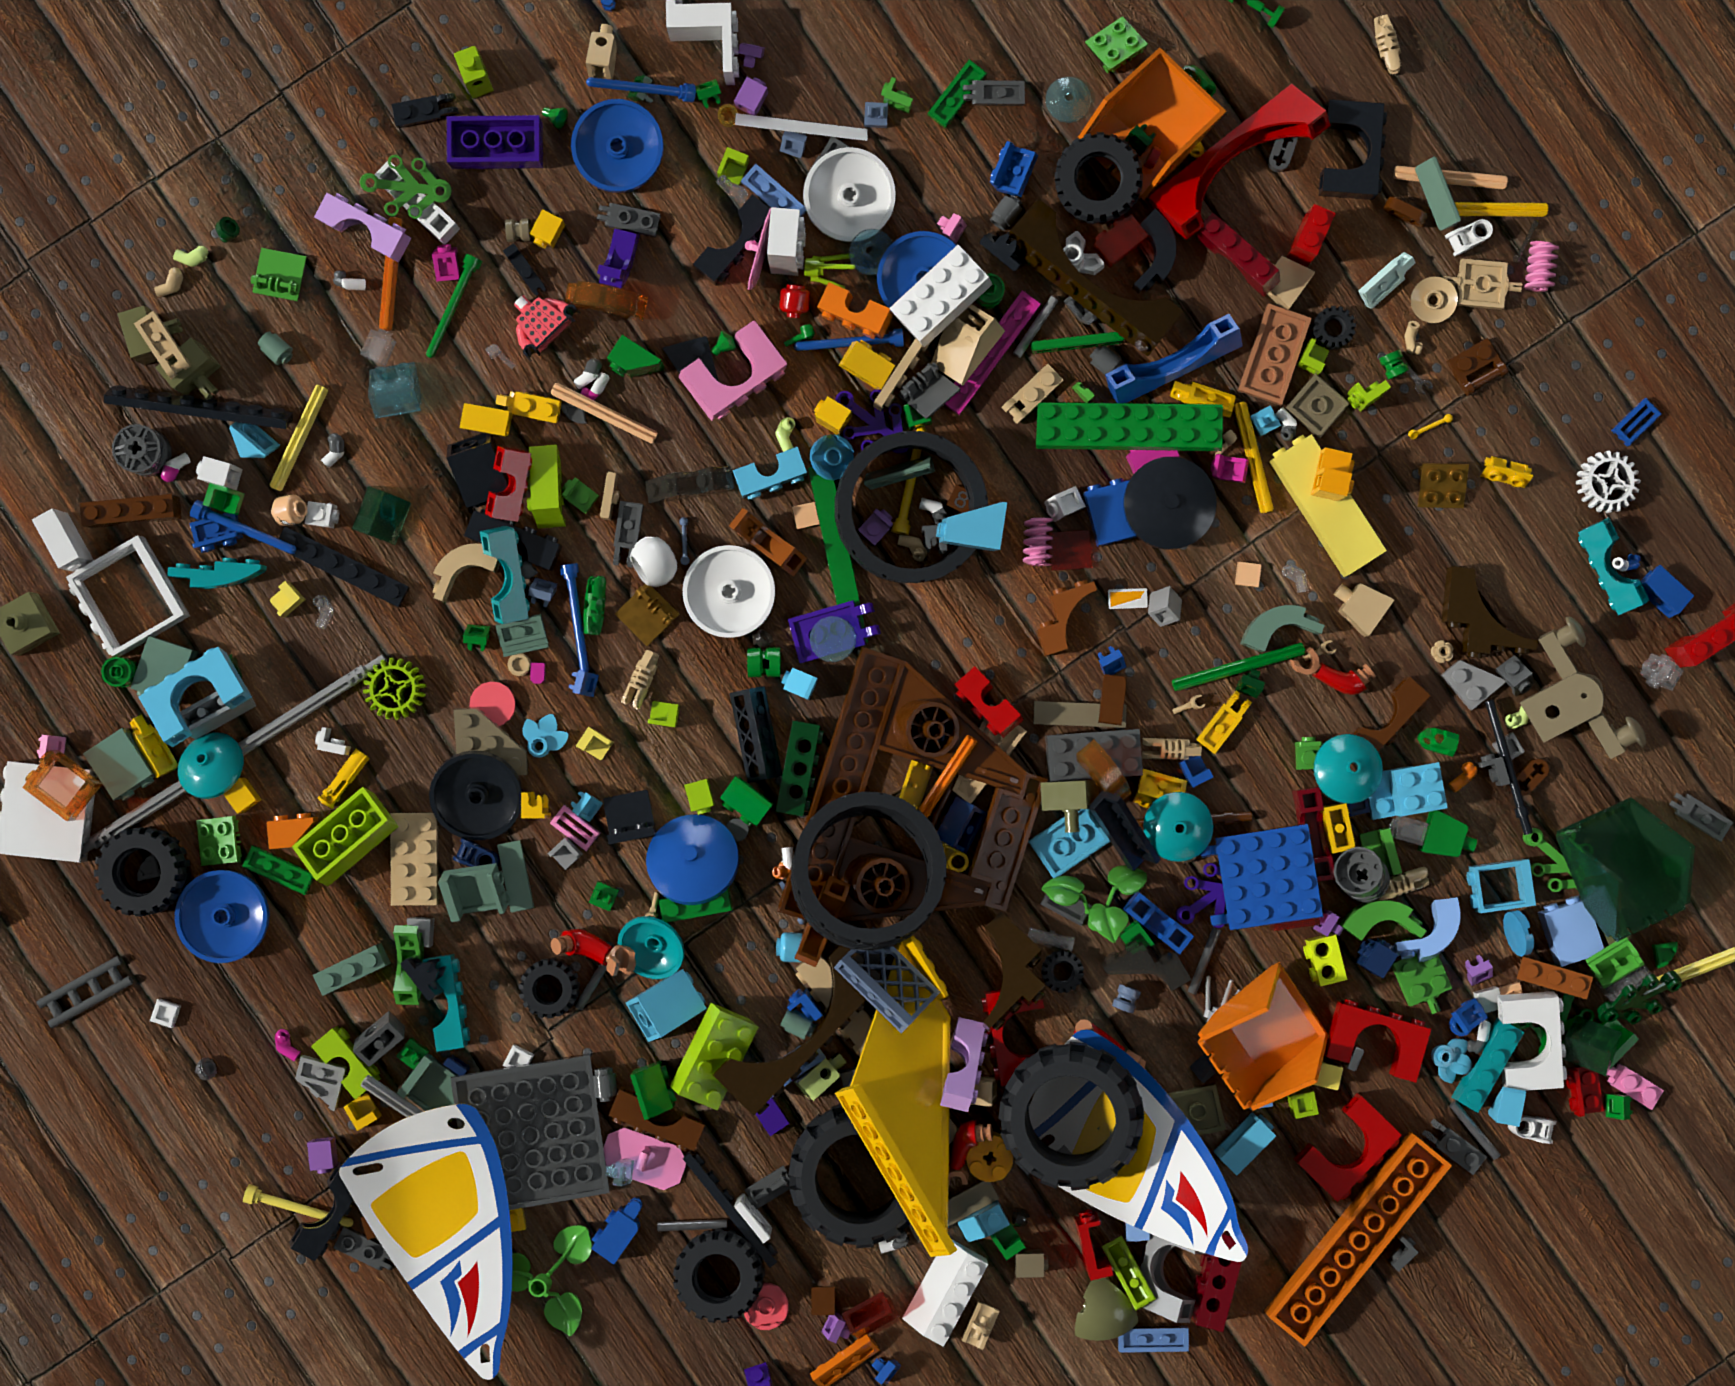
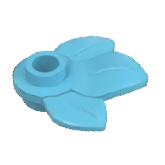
[523,714,569,758]
[1431,1038,1473,1084]

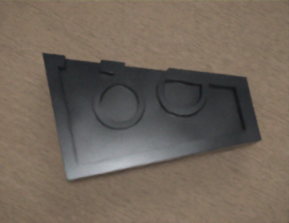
[663,336,719,382]

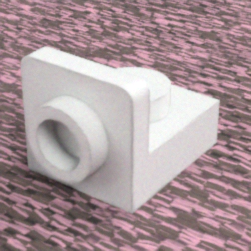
[1044,486,1086,522]
[305,501,339,529]
[315,727,351,756]

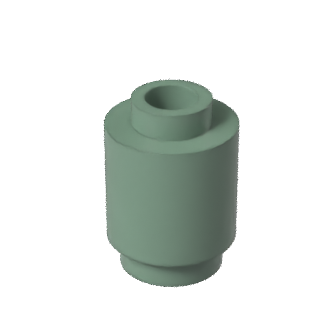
[258,331,293,365]
[780,1009,816,1040]

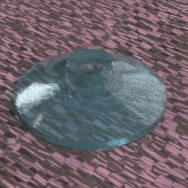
[1045,77,1091,123]
[849,229,892,275]

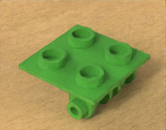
[1085,16,1148,73]
[251,248,307,301]
[196,816,242,866]

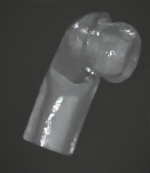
[716,175,748,204]
[1282,564,1309,593]
[313,595,334,630]

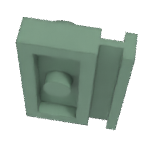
[495,614,549,657]

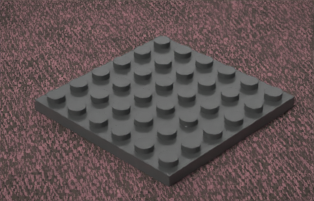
[450,1054,610,1210]

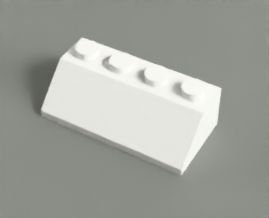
[902,1239,988,1347]

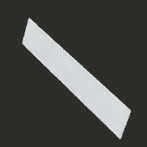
[735,113,868,141]

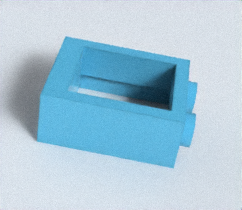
[1467,859,1536,913]
[1214,1112,1276,1176]

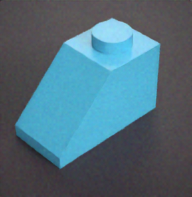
[781,668,818,700]
[957,1200,1010,1242]

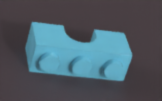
[732,447,807,500]

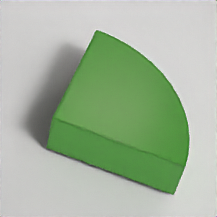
[1072,382,1095,403]

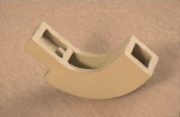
[433,543,501,602]

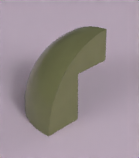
[1075,1278,1138,1341]

